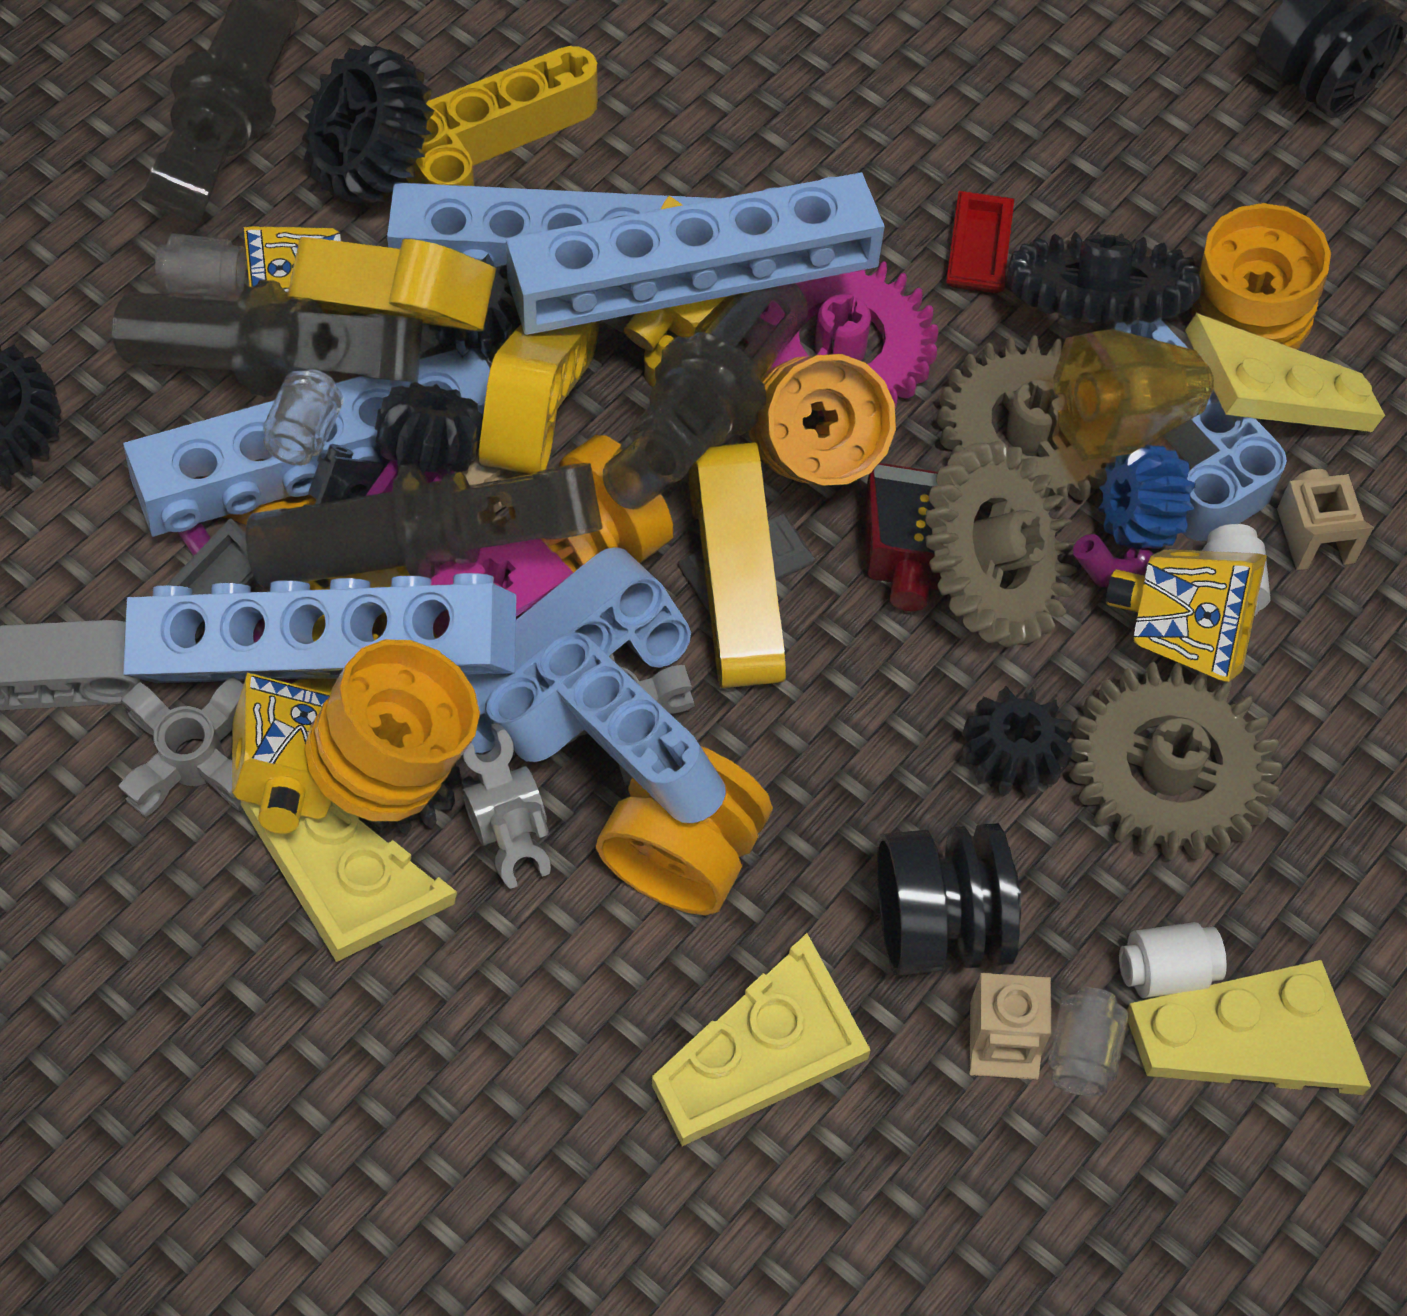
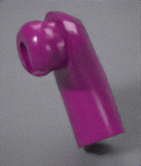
[1073,534,1154,588]

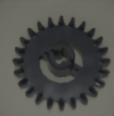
[1007,231,1201,325]

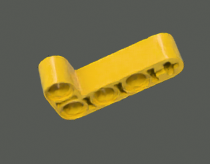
[406,46,598,186]
[287,237,496,331]
[479,321,600,476]
[688,442,786,688]

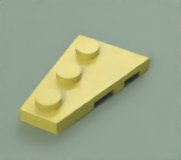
[1185,313,1385,432]
[241,801,457,962]
[652,933,871,1146]
[1125,960,1371,1095]

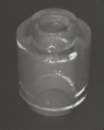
[155,233,247,298]
[263,369,344,465]
[1048,987,1129,1097]

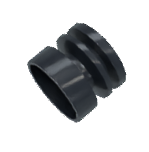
[1256,0,1407,118]
[877,823,1021,975]

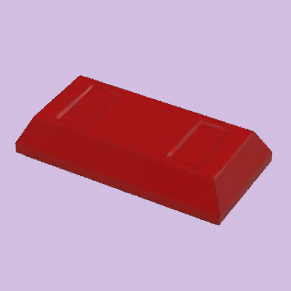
[946,191,1015,293]

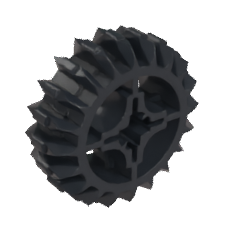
[302,45,434,204]
[0,344,61,489]

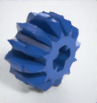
[1098,445,1196,549]

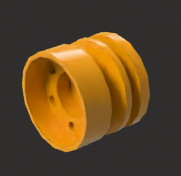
[1191,203,1331,349]
[747,354,896,486]
[508,435,673,573]
[305,639,480,821]
[596,746,773,915]

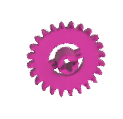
[745,261,939,417]

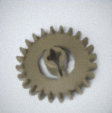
[925,441,1077,647]
[1069,662,1282,860]

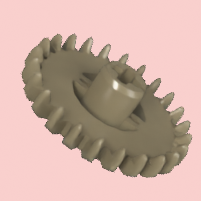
[936,335,1135,507]

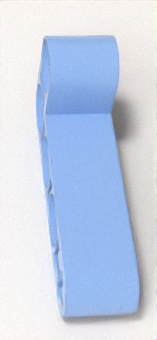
[1104,320,1287,541]
[465,547,691,753]
[486,632,726,823]

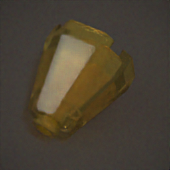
[1053,329,1214,461]

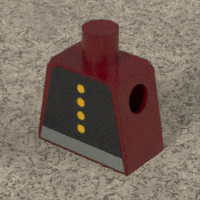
[864,463,982,611]

